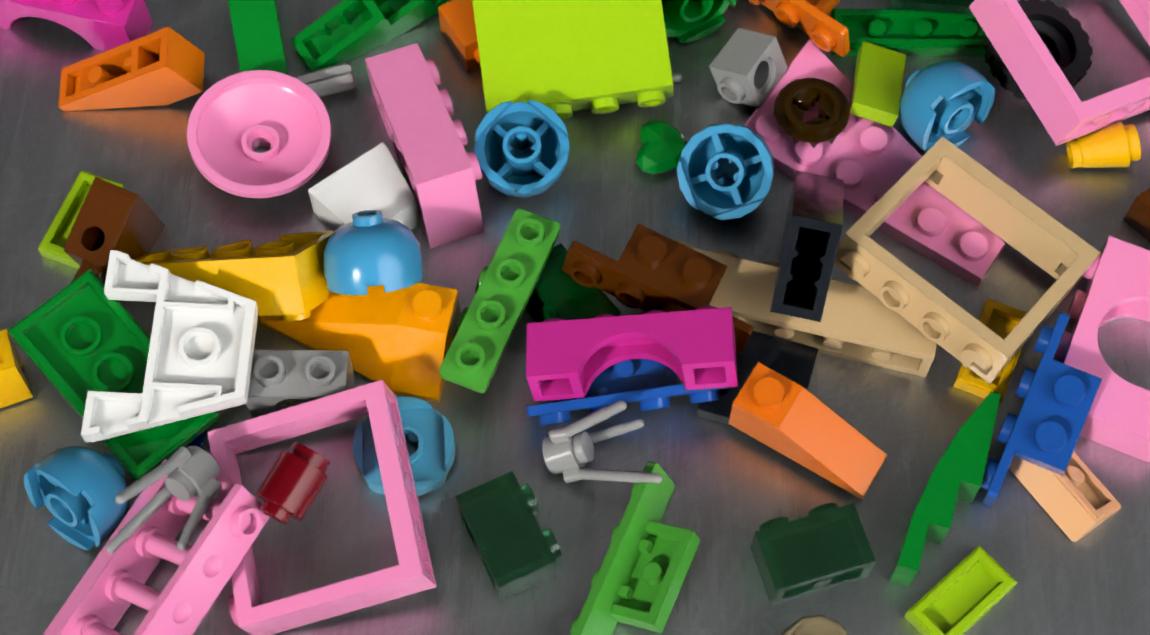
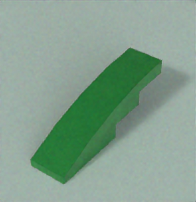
[228,0,288,75]
[290,0,451,71]
[889,392,1001,586]

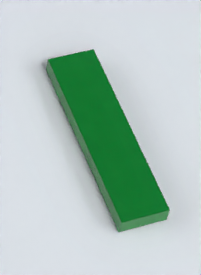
[830,9,987,57]

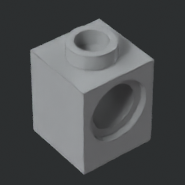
[709,28,788,108]

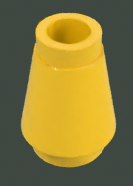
[1066,121,1141,169]

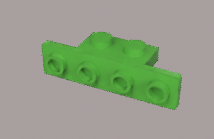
[439,209,561,393]
[570,461,701,635]

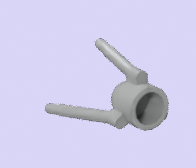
[542,400,663,483]
[105,446,222,553]

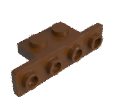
[562,224,754,355]

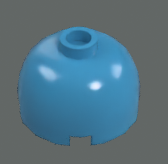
[899,60,995,151]
[474,100,570,198]
[677,122,775,220]
[323,210,423,295]
[24,446,129,550]

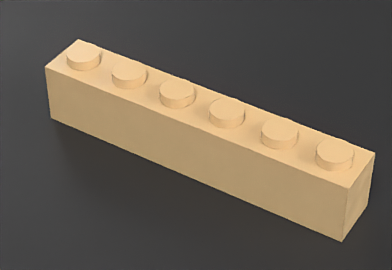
[639,240,937,378]

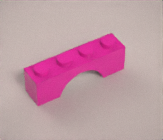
[0,0,152,51]
[526,306,738,402]

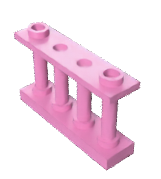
[43,459,270,635]

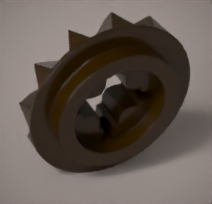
[773,78,850,148]

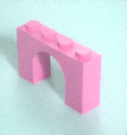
[1054,236,1150,463]

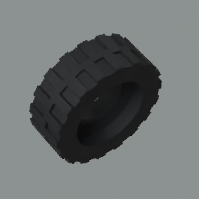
[983,0,1093,100]

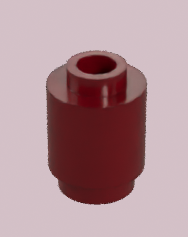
[256,442,331,525]

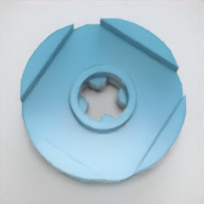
[353,397,456,496]

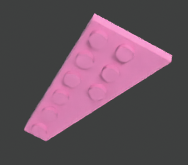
[744,39,1005,287]

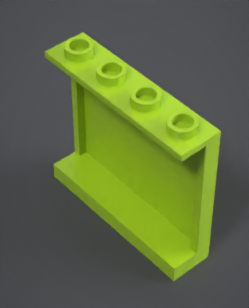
[472,0,674,120]

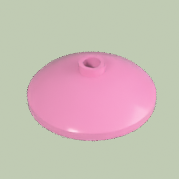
[187,70,331,198]

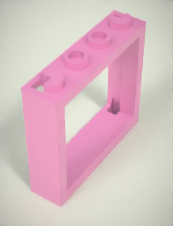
[969,0,1150,146]
[207,380,437,635]

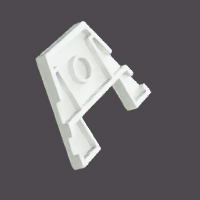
[81,250,259,442]

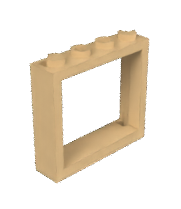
[834,136,1101,384]

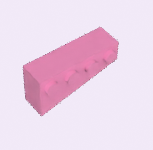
[365,43,484,249]

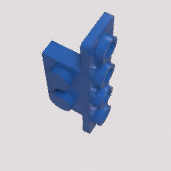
[981,312,1102,507]
[526,359,730,425]

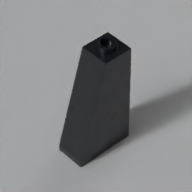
[770,170,844,322]

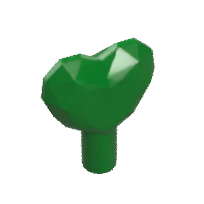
[636,120,688,175]

